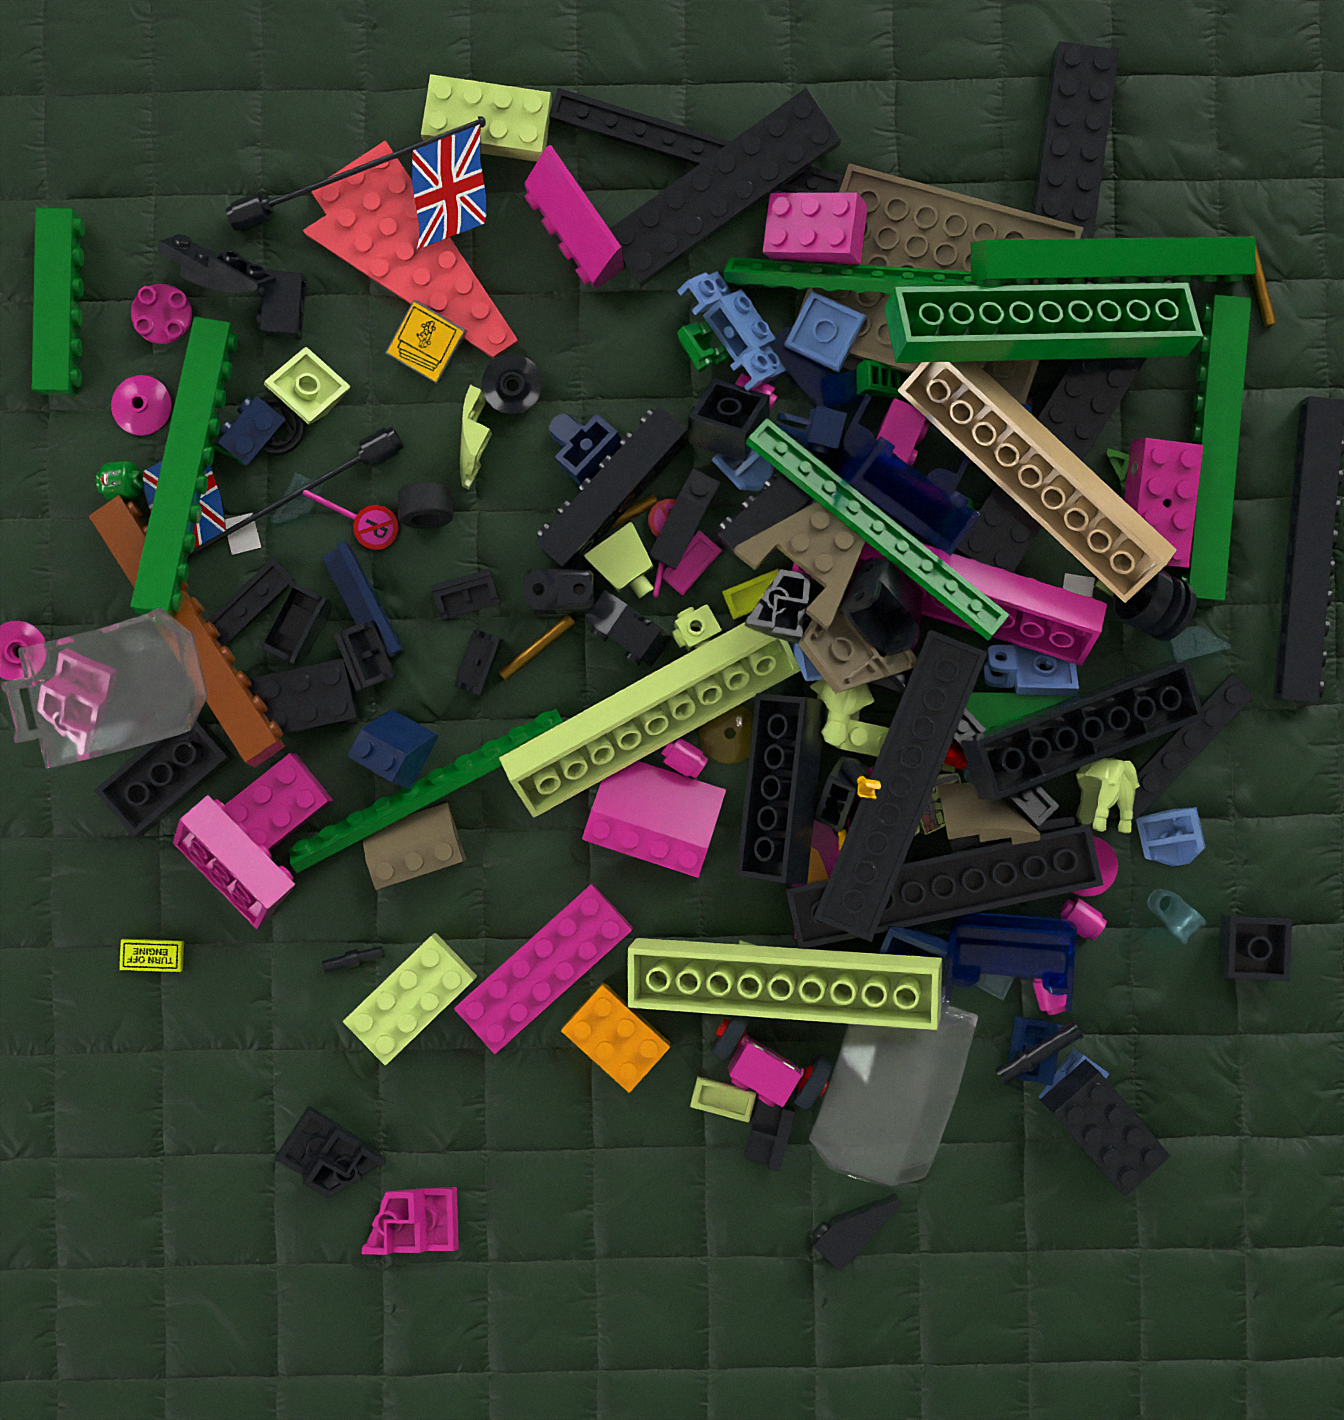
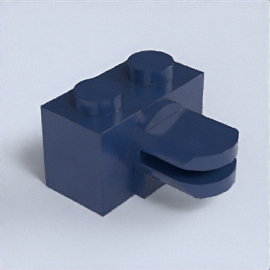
[776,406,847,461]
[549,413,622,486]

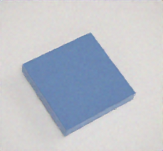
[784,290,867,372]

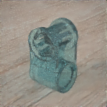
[1147,888,1207,945]

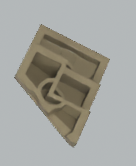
[938,783,1041,845]

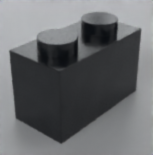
[256,270,307,339]

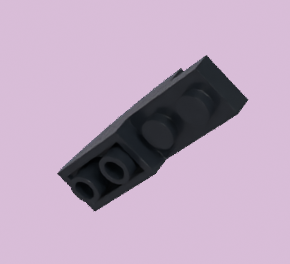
[158,234,276,292]

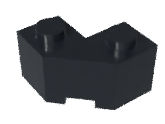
[584,590,672,667]

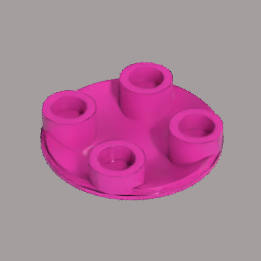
[131,284,192,344]

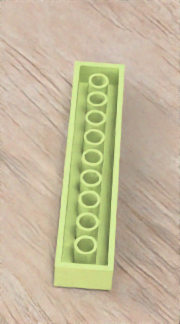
[499,622,801,818]
[628,938,942,1030]

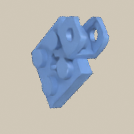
[983,643,1079,696]

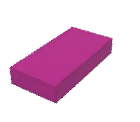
[662,530,722,596]

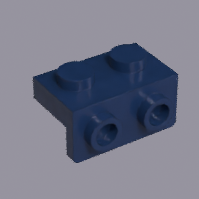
[218,396,285,466]
[1005,1016,1063,1086]

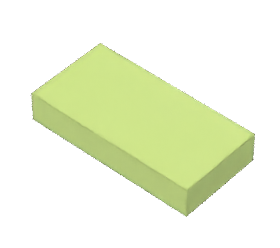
[690,1076,757,1122]

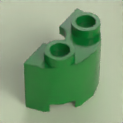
[677,320,731,372]

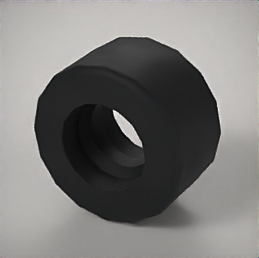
[398,482,453,529]

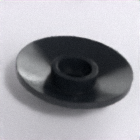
[482,354,542,414]

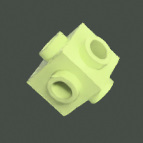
[672,604,722,653]

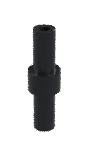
[322,946,385,973]

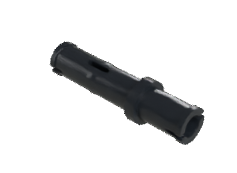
[994,1020,1084,1086]

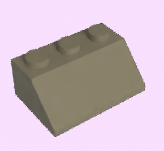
[363,802,467,890]

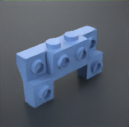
[677,271,786,391]

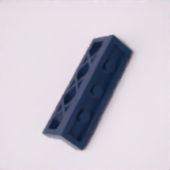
[322,541,405,659]

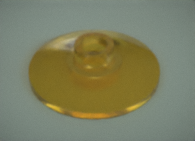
[699,705,754,764]

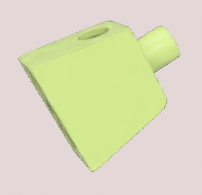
[584,522,654,599]

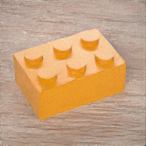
[561,981,670,1093]

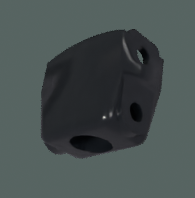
[841,557,921,656]
[525,569,594,615]
[258,581,331,665]

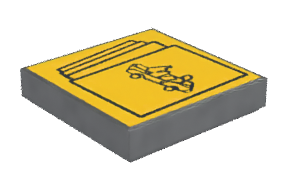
[385,300,468,384]

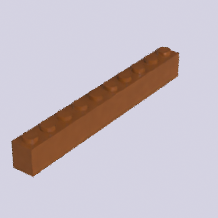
[89,495,285,767]

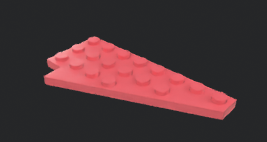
[303,140,519,359]

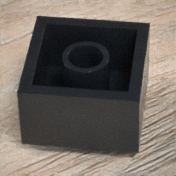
[688,378,770,461]
[1218,914,1292,981]

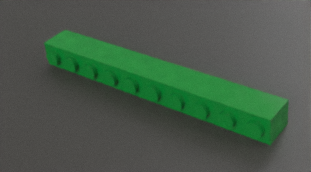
[971,237,1256,286]
[1179,295,1251,603]
[130,317,238,621]

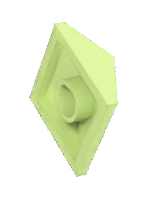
[264,347,351,425]

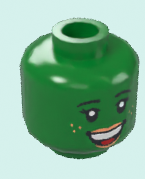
[96,460,144,501]

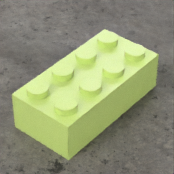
[421,74,553,162]
[343,933,477,1066]

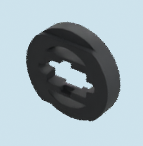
[262,399,305,455]

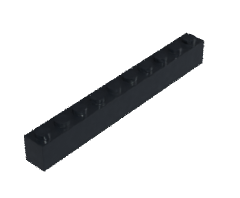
[1273,396,1344,703]

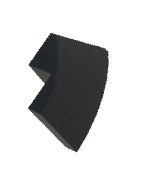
[745,569,825,644]
[275,1106,386,1198]

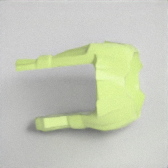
[809,679,875,751]
[1076,757,1140,833]

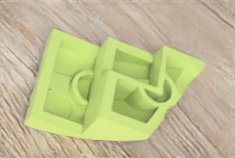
[460,385,492,490]

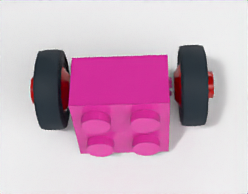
[711,1015,834,1109]

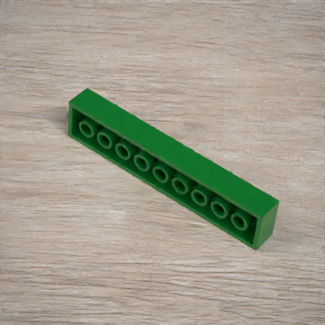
[884,283,1203,363]

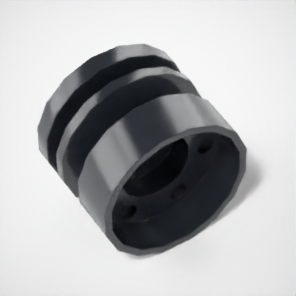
[1112,569,1197,641]

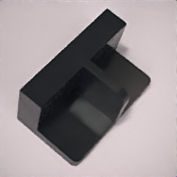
[744,1099,795,1172]

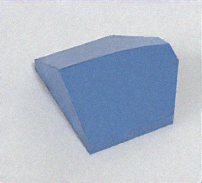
[711,449,774,491]
[1136,807,1206,866]

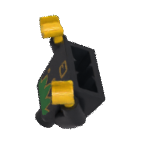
[814,757,881,850]

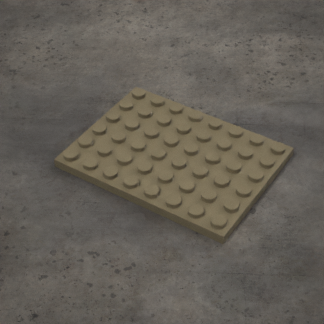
[798,163,1083,404]

